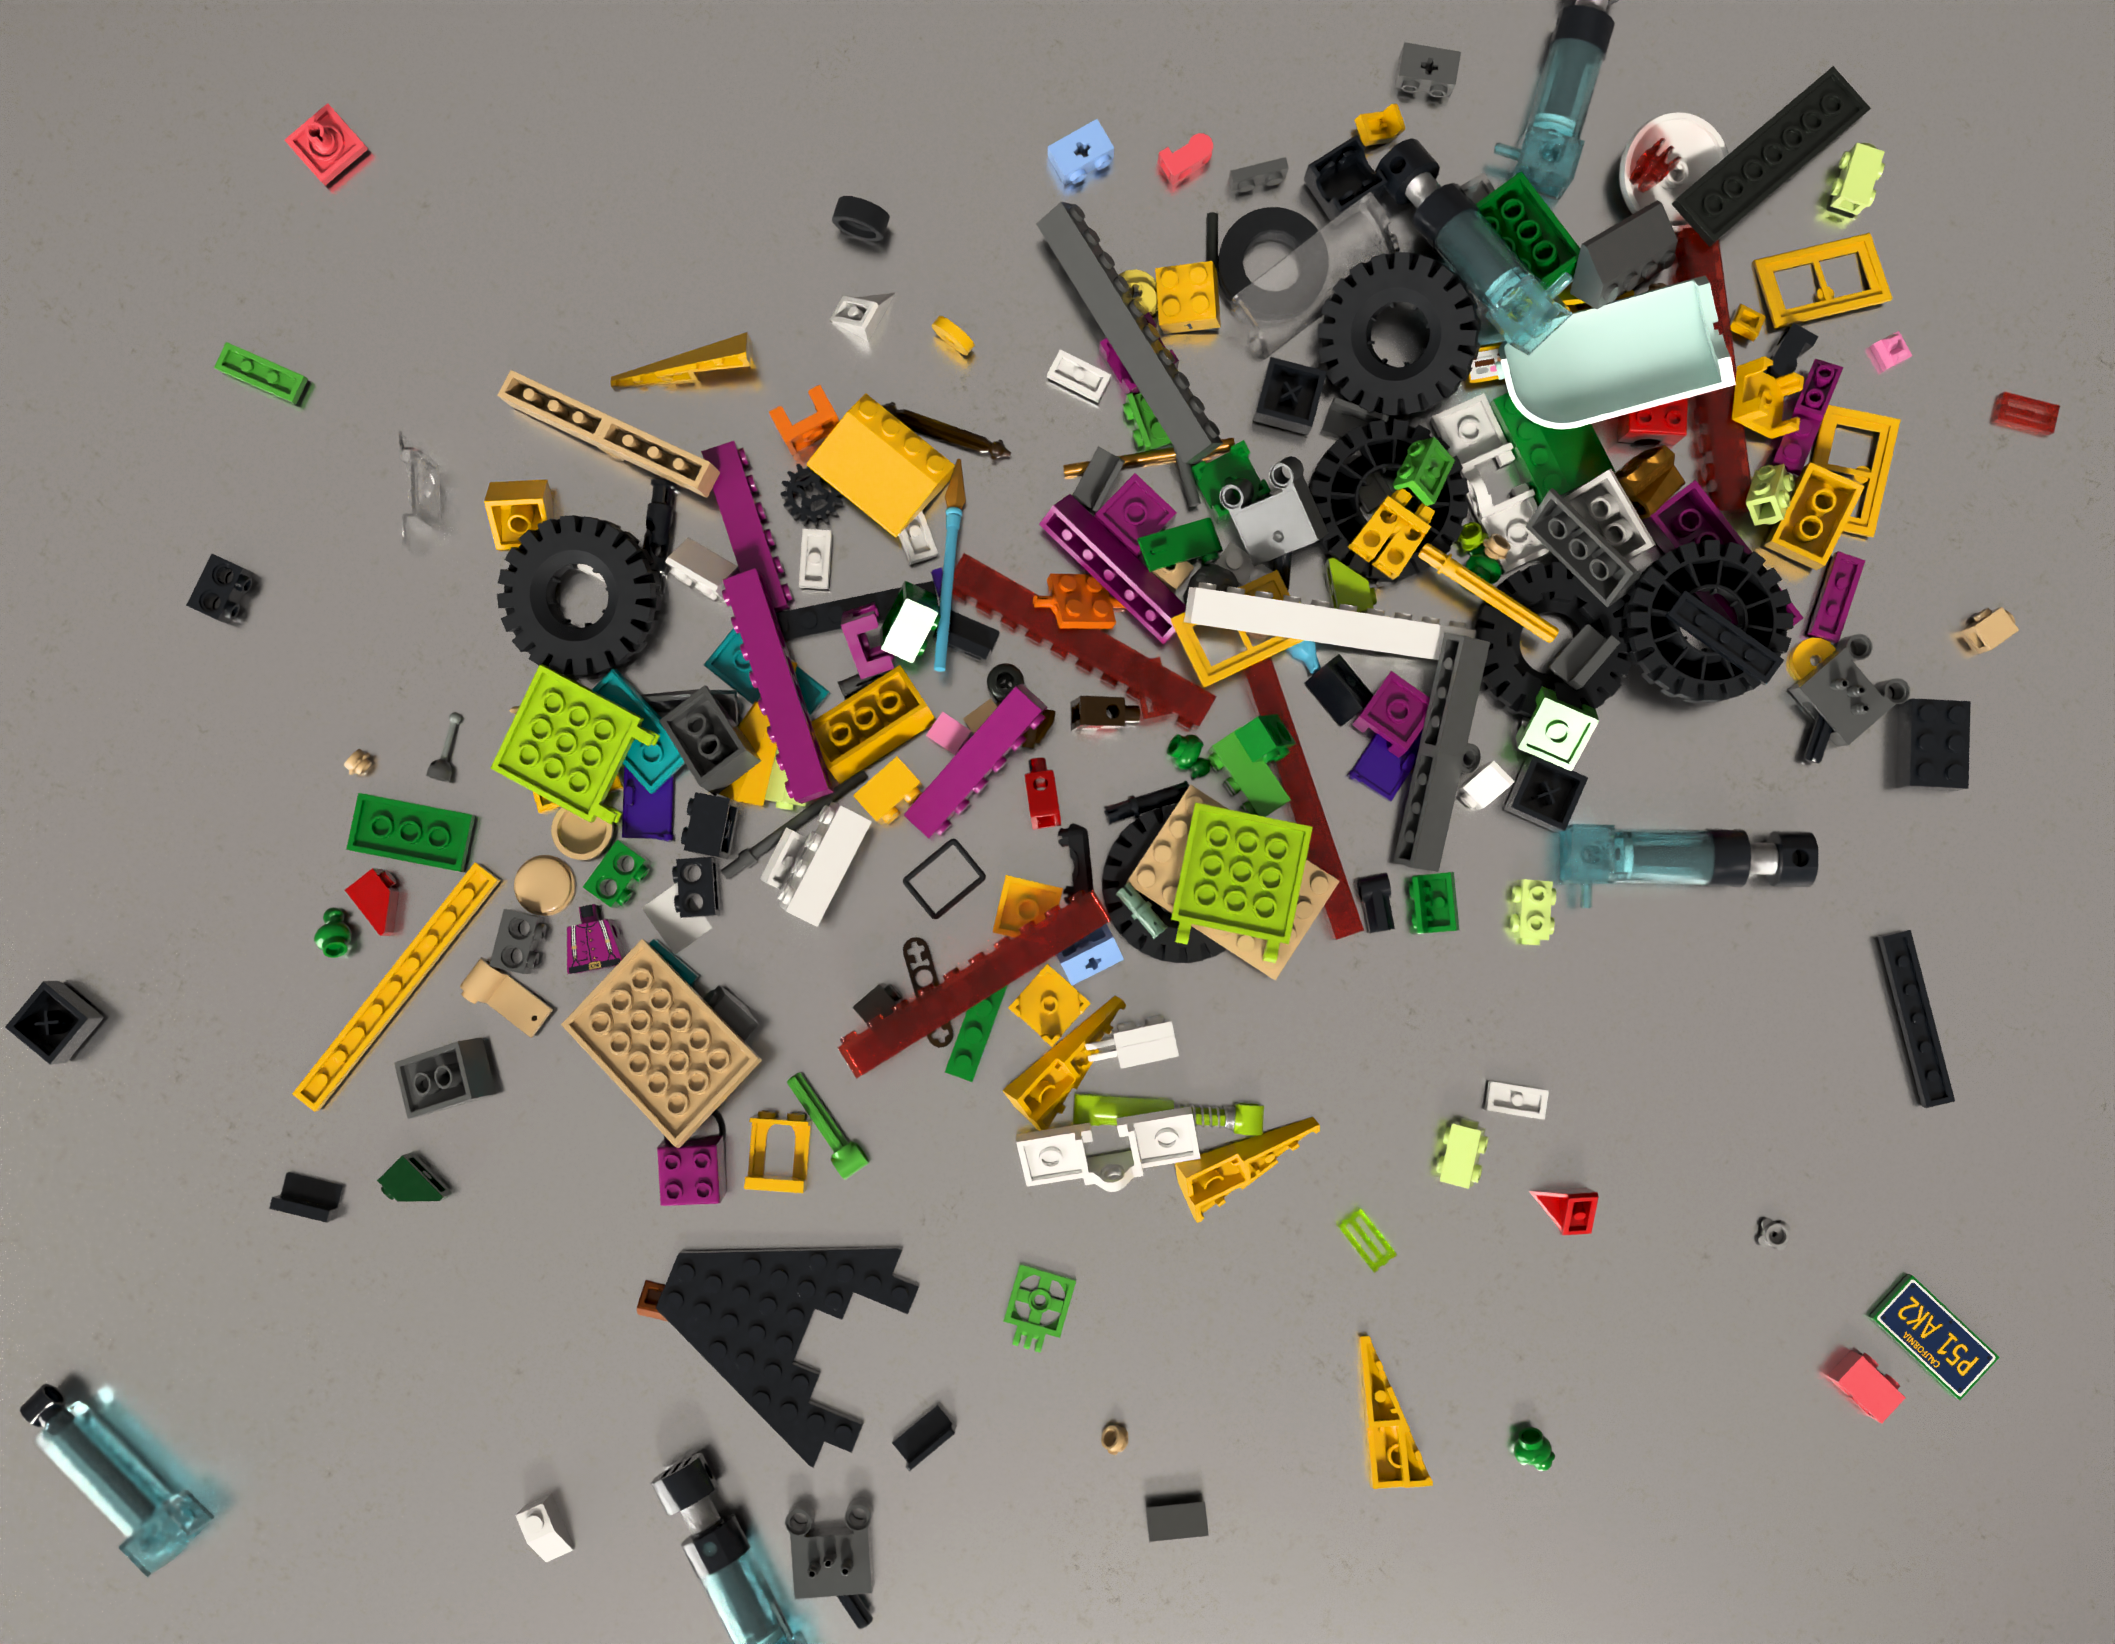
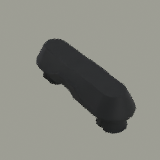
[1058,823,1094,907]

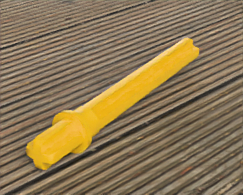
[1418,543,1559,643]

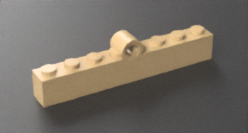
[497,370,720,498]

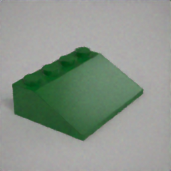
[1473,171,1581,310]
[1490,392,1615,507]

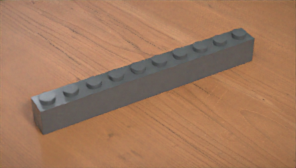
[1036,202,1223,464]

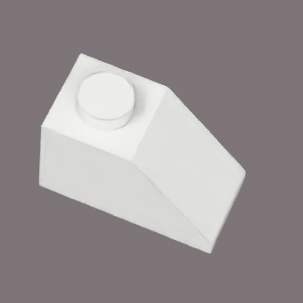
[1458,761,1515,810]
[515,1494,575,1562]

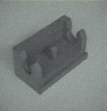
[1146,1501,1209,1542]

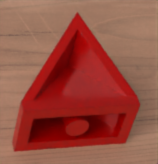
[1529,1187,1599,1235]

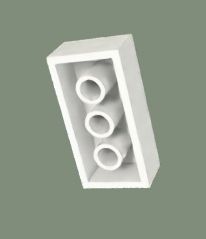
[777,801,872,927]

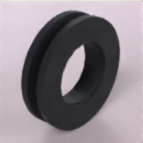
[1218,207,1328,322]

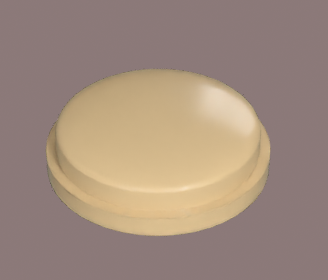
[551,808,613,860]
[514,855,576,916]

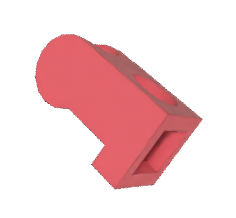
[1157,133,1213,185]

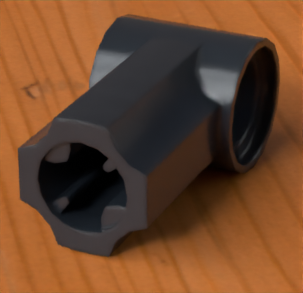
[1357,872,1395,933]

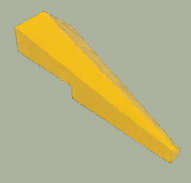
[611,332,754,389]
[719,659,797,806]
[1002,996,1126,1131]
[1175,1117,1320,1223]
[1358,1336,1433,1489]

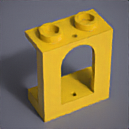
[744,1111,812,1193]

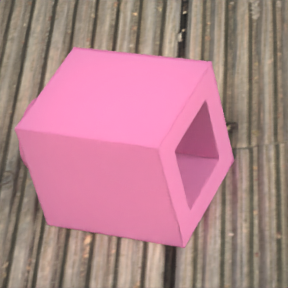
[926,711,972,756]

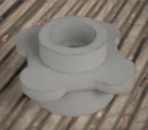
[1758,1218,1790,1250]

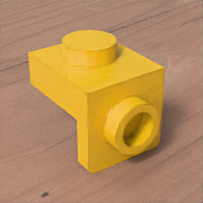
[1354,104,1405,146]

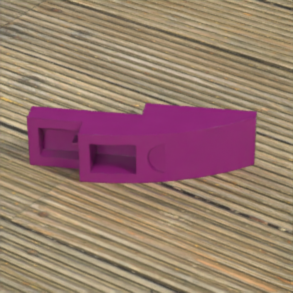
[1772,359,1843,476]

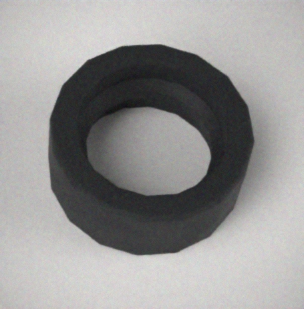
[832,196,890,241]

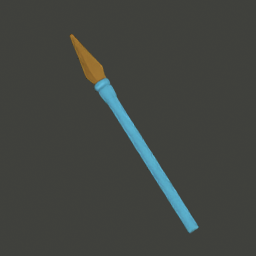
[934,459,966,672]

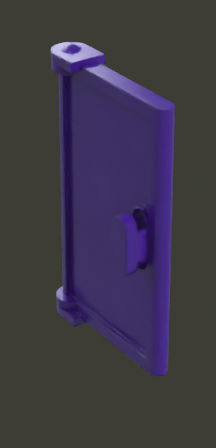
[1347,729,1423,802]
[622,765,674,842]

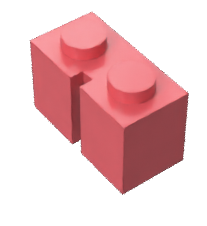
[1827,1350,1906,1424]

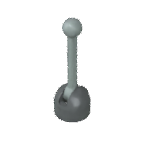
[426,712,461,782]

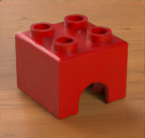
[1617,398,1688,445]

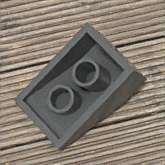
[659,685,761,796]
[394,1037,496,1119]

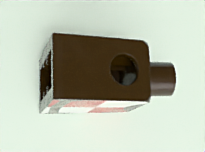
[1070,696,1140,731]

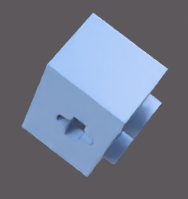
[1048,119,1114,186]
[1052,919,1124,986]

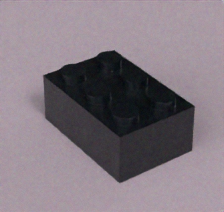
[1896,698,1971,791]

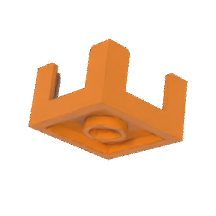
[769,385,839,456]

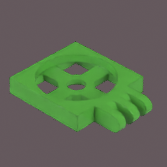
[1003,1263,1076,1353]

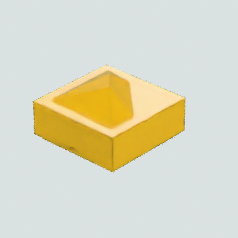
[1728,304,1766,342]

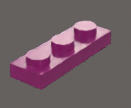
[1807,551,1865,643]

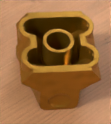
[1614,445,1685,519]

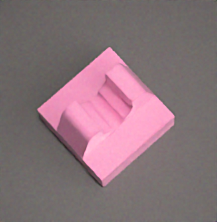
[1870,331,1912,371]

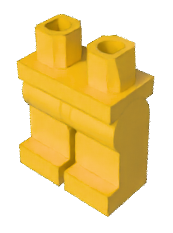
[1348,489,1435,580]

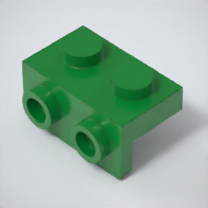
[1409,872,1459,934]

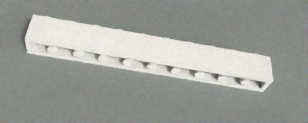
[1184,582,1476,660]

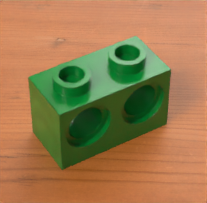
[1234,714,1296,764]
[583,840,651,908]

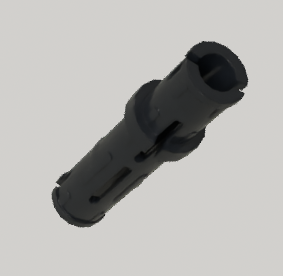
[1104,781,1189,824]

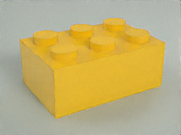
[1763,462,1865,570]

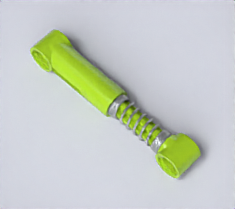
[1073,1093,1264,1135]

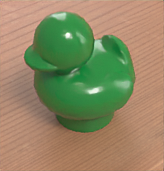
[1465,544,1502,584]
[1167,734,1211,779]
[314,907,352,958]
[1514,1427,1555,1471]

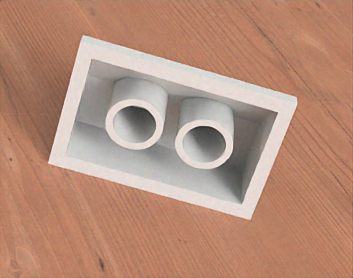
[1564,469,1656,562]

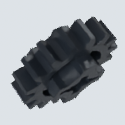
[780,464,843,525]

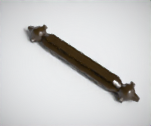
[881,402,1011,460]

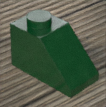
[377,1153,452,1202]

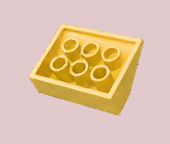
[807,393,955,538]

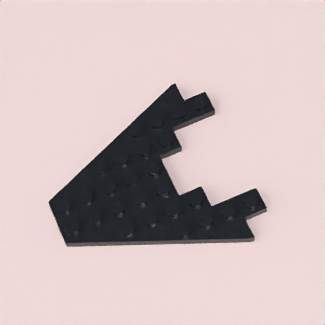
[656,1247,919,1468]

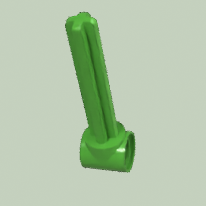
[787,1073,870,1180]

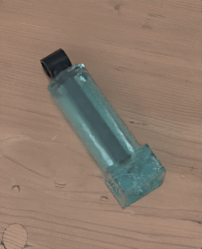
[20,1384,215,1578]

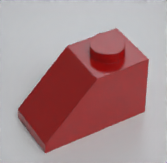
[345,868,399,936]

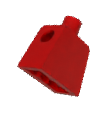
[1025,757,1061,830]

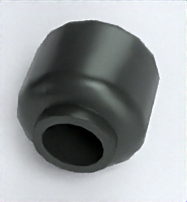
[987,663,1025,702]

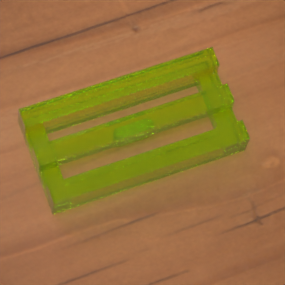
[1337,1207,1397,1273]

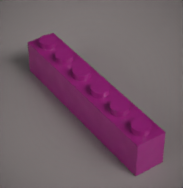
[701,441,793,613]
[1039,494,1186,645]
[904,684,1048,839]

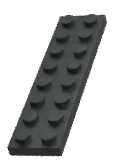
[1672,66,1871,247]

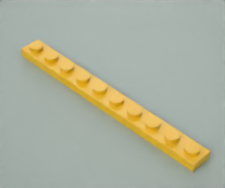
[292,862,501,1112]

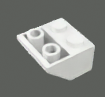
[665,538,740,601]

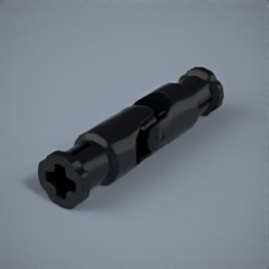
[642,479,677,597]

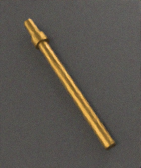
[1063,438,1235,476]

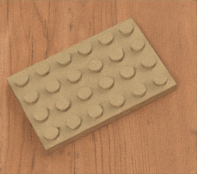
[1126,784,1340,980]
[561,939,762,1148]

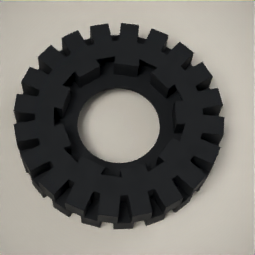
[1472,562,1632,718]

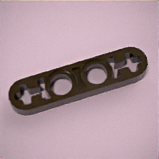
[903,937,954,1048]

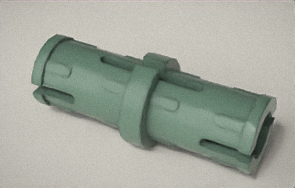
[1116,882,1168,939]

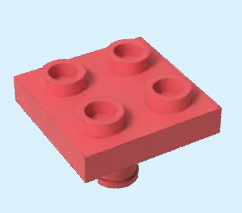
[285,103,368,186]

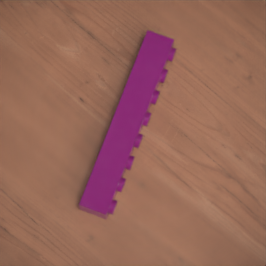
[722,568,834,804]

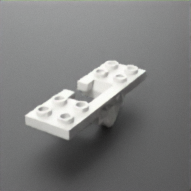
[1430,393,1551,574]
[1016,1106,1201,1192]

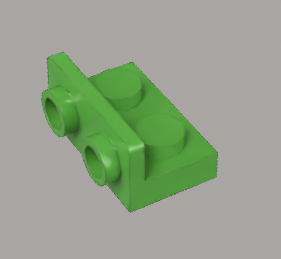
[1123,392,1172,452]
[1393,437,1455,506]

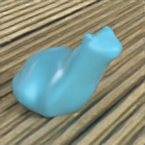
[1287,640,1321,674]

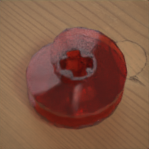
[1629,138,1681,193]

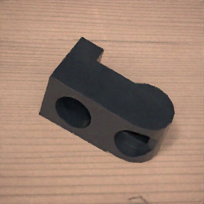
[1764,322,1819,378]

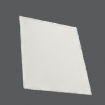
[642,883,712,955]

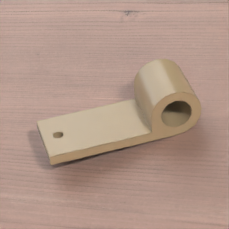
[460,957,553,1038]

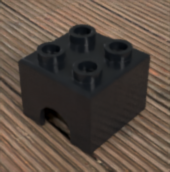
[1304,135,1389,227]

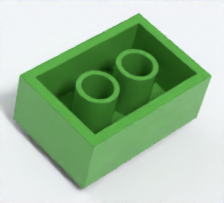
[1207,726,1291,817]

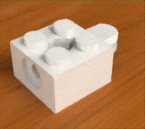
[1085,1015,1179,1069]

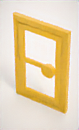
[1753,233,1893,329]
[1812,405,1901,538]
[1170,570,1304,688]

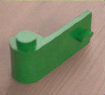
[1137,518,1223,572]

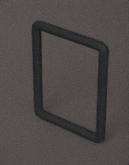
[903,839,986,919]

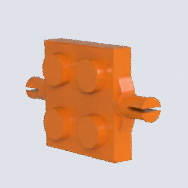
[1033,573,1126,629]

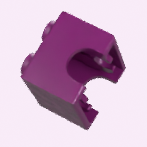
[657,1135,726,1206]

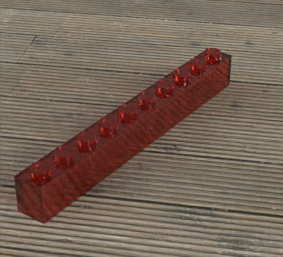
[1675,227,1751,516]
[952,553,1217,730]
[1240,656,1364,940]
[837,889,1112,1079]

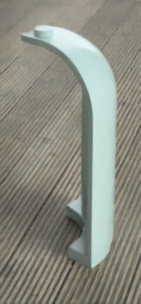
[1495,275,1736,429]

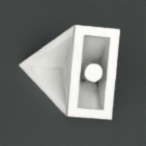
[829,293,896,342]

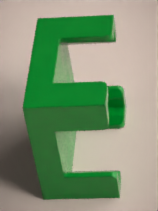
[1192,440,1271,524]

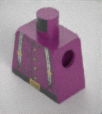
[567,904,626,974]

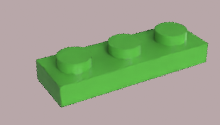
[214,342,308,405]

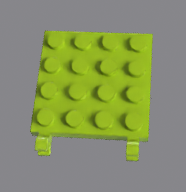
[491,664,660,824]
[1171,802,1313,963]

